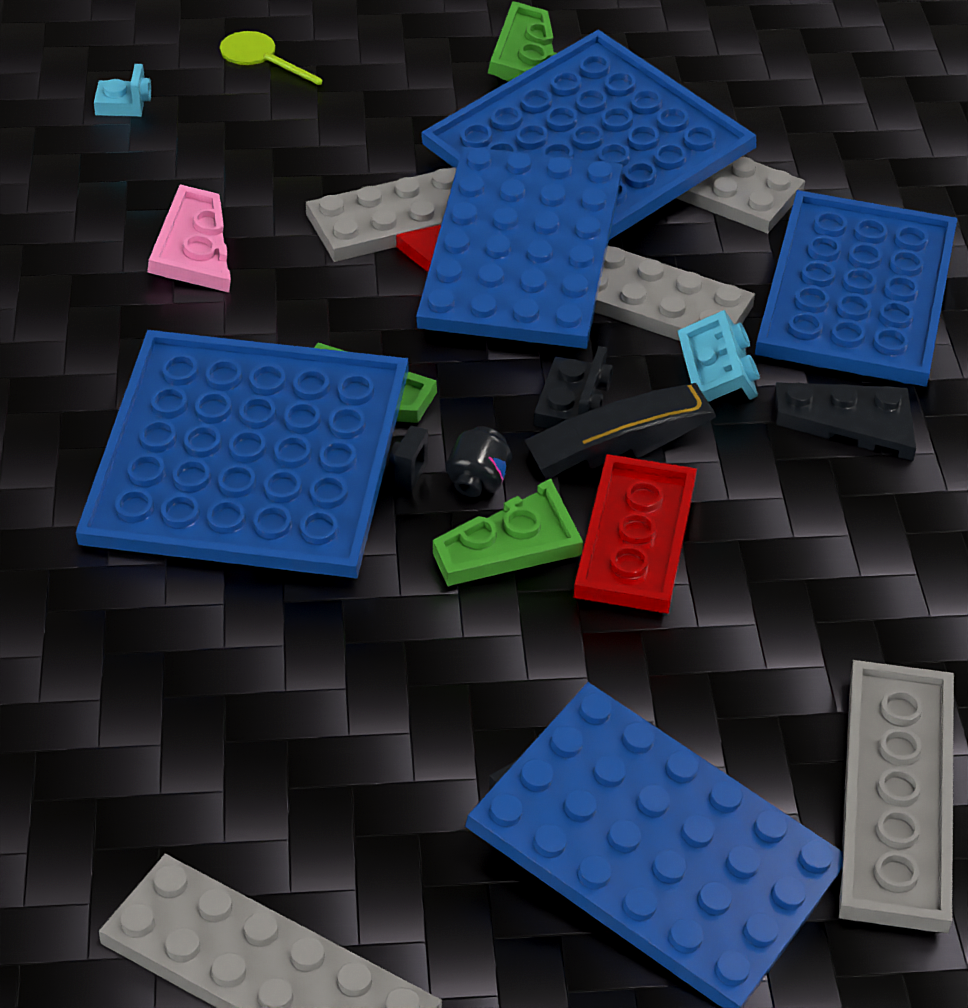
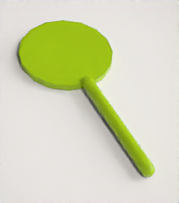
[220,31,322,85]

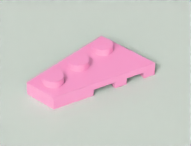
[147,184,231,293]

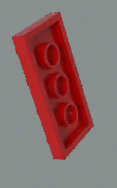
[573,454,697,614]

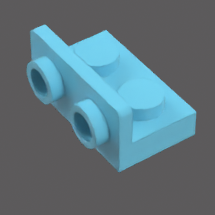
[677,310,760,402]

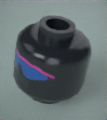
[445,426,512,497]

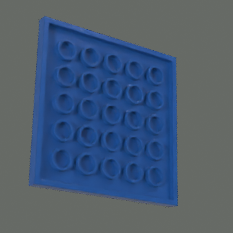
[421,30,756,240]
[76,330,409,578]

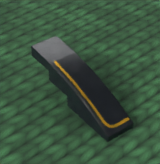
[525,383,716,480]

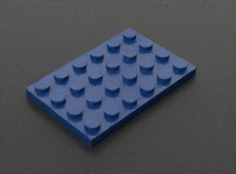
[416,146,623,349]
[755,190,957,387]
[465,682,843,1008]

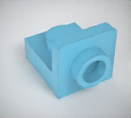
[94,64,151,117]

